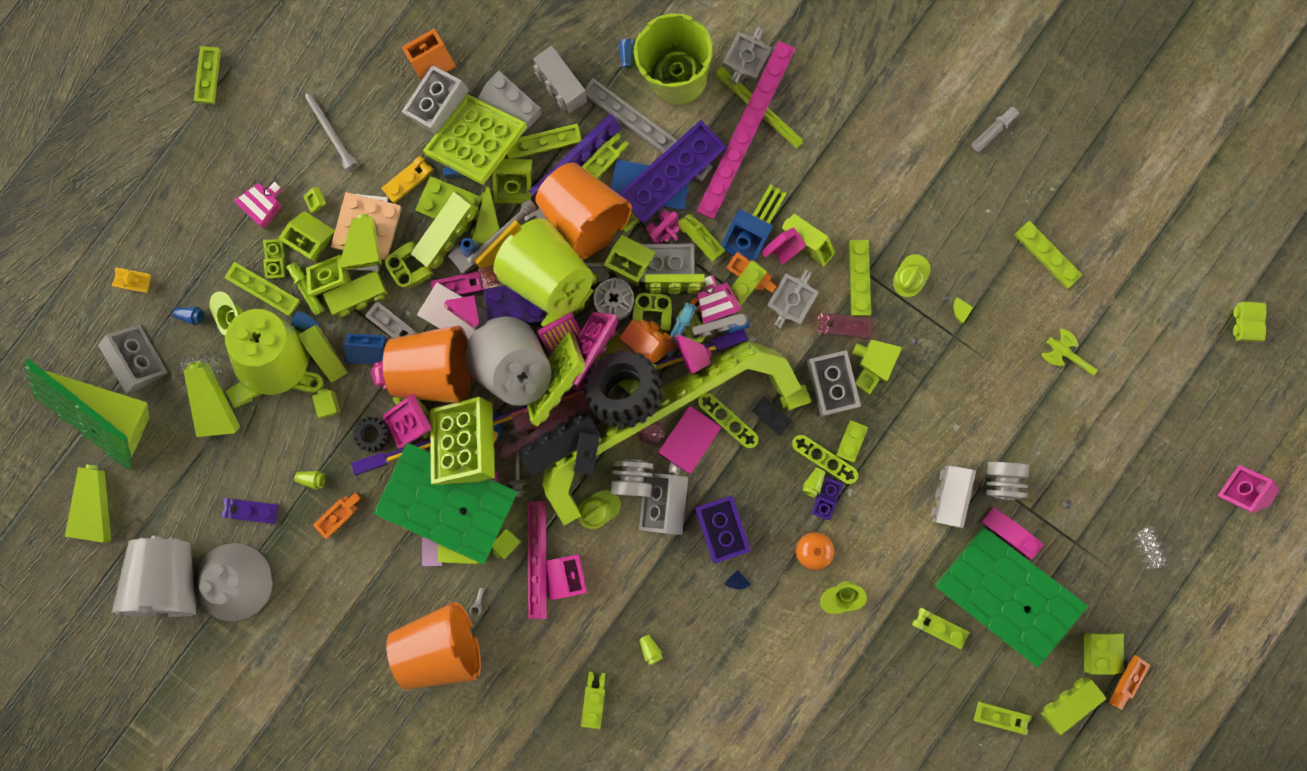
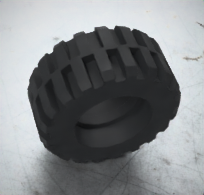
[584,350,663,429]

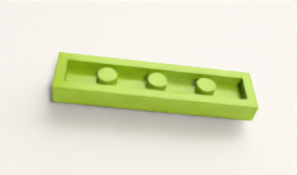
[507,123,582,159]
[1014,221,1082,289]
[849,240,871,316]
[224,262,301,317]

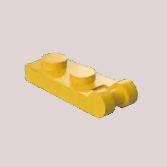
[381,155,434,204]

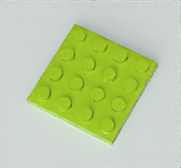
[423,94,527,185]
[527,331,585,427]

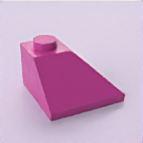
[674,334,712,373]
[1218,465,1280,514]

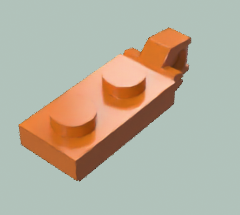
[726,252,778,293]
[313,492,362,539]
[1109,655,1150,710]

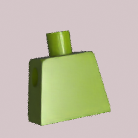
[852,340,902,383]

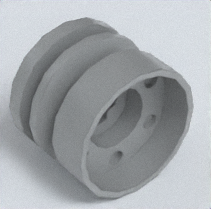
[594,278,634,322]
[611,459,653,497]
[986,462,1029,500]

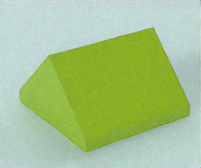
[306,254,352,297]

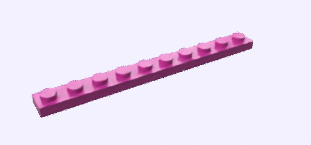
[697,41,795,220]

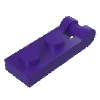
[221,498,279,524]

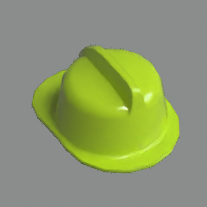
[893,254,931,297]
[210,291,244,335]
[578,490,621,529]
[820,581,867,614]

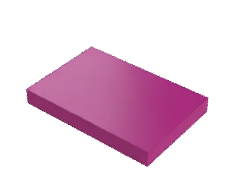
[382,395,432,449]
[658,406,721,475]

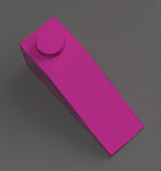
[981,507,1044,560]

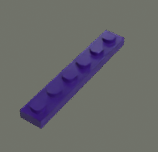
[528,114,621,200]

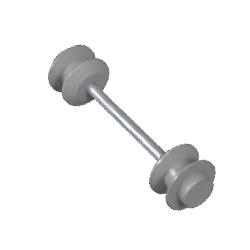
[508,419,528,497]

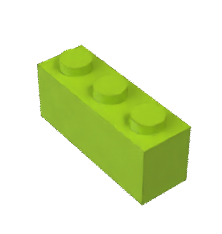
[323,271,388,318]
[1041,678,1107,735]

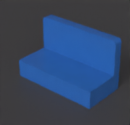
[344,333,387,365]

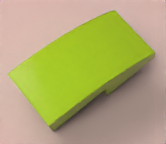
[263,239,285,279]
[226,382,261,408]

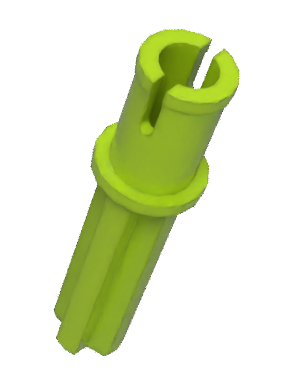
[286,262,324,315]

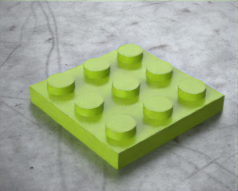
[645,274,705,295]

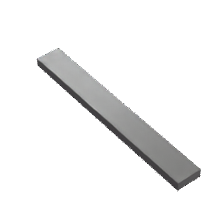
[584,78,713,183]

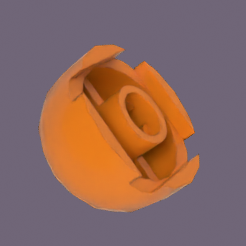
[795,532,835,571]

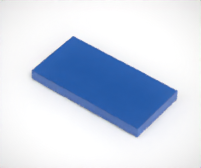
[611,160,689,211]

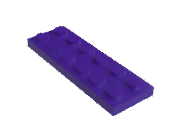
[619,120,727,224]

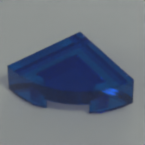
[724,570,751,589]

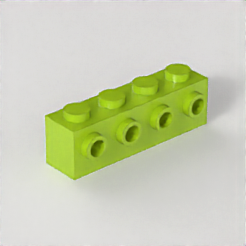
[411,192,479,269]

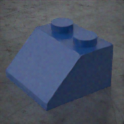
[721,209,773,261]

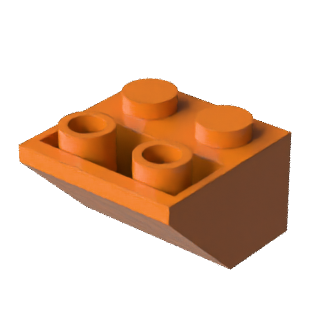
[402,29,456,81]
[620,319,677,362]

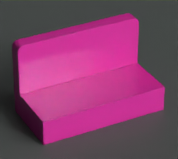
[761,227,806,264]

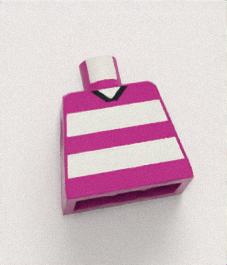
[234,182,283,229]
[698,275,741,324]

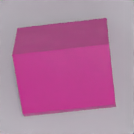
[444,296,479,330]

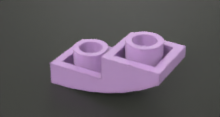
[422,537,442,566]

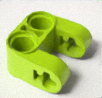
[385,241,434,290]
[633,293,672,332]

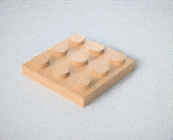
[331,192,402,261]

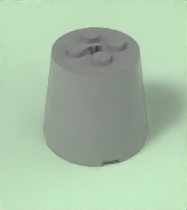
[465,317,551,405]
[112,536,196,617]

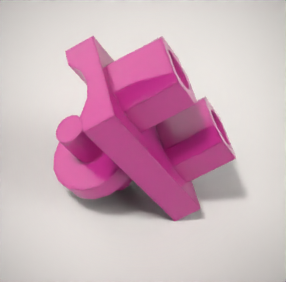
[646,210,680,244]

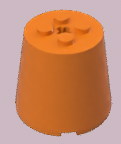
[535,162,632,259]
[383,326,472,403]
[387,602,481,690]

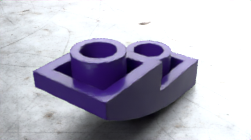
[812,476,843,521]

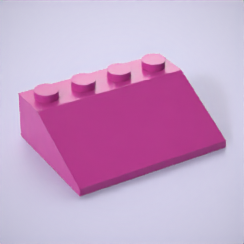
[571,312,618,391]

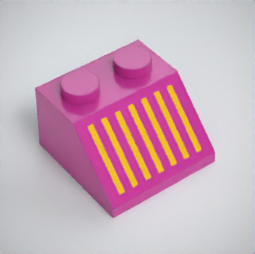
[537,312,581,355]

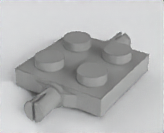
[722,28,772,85]
[767,269,819,329]

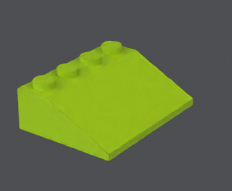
[430,397,495,485]

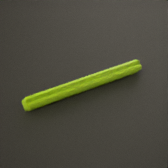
[716,67,803,148]

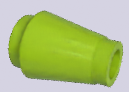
[802,468,825,498]
[294,471,325,490]
[639,635,663,666]

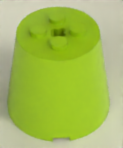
[634,13,712,105]
[494,218,593,317]
[225,309,310,395]

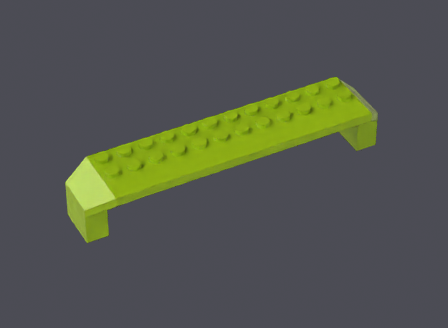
[542,340,801,526]

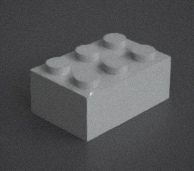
[533,45,587,114]
[807,350,861,417]

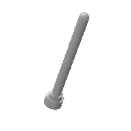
[305,93,359,172]
[467,200,537,264]

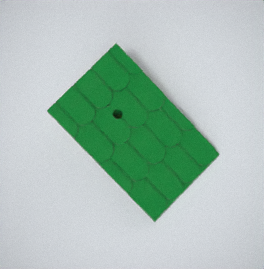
[24,358,150,471]
[373,443,517,565]
[934,527,1088,668]

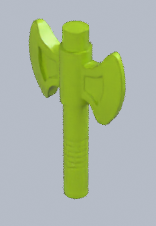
[1041,328,1098,376]

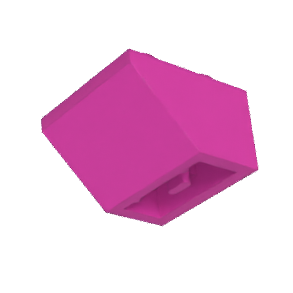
[546,553,588,600]

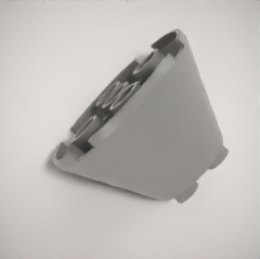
[194,543,273,621]

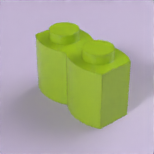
[1233,302,1266,343]

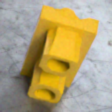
[112,267,151,293]

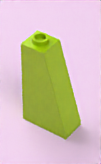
[184,361,240,437]
[65,464,111,543]

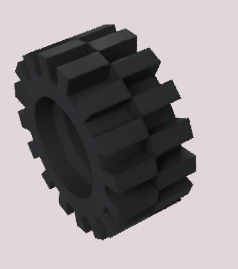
[353,417,390,452]

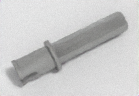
[972,107,1019,152]

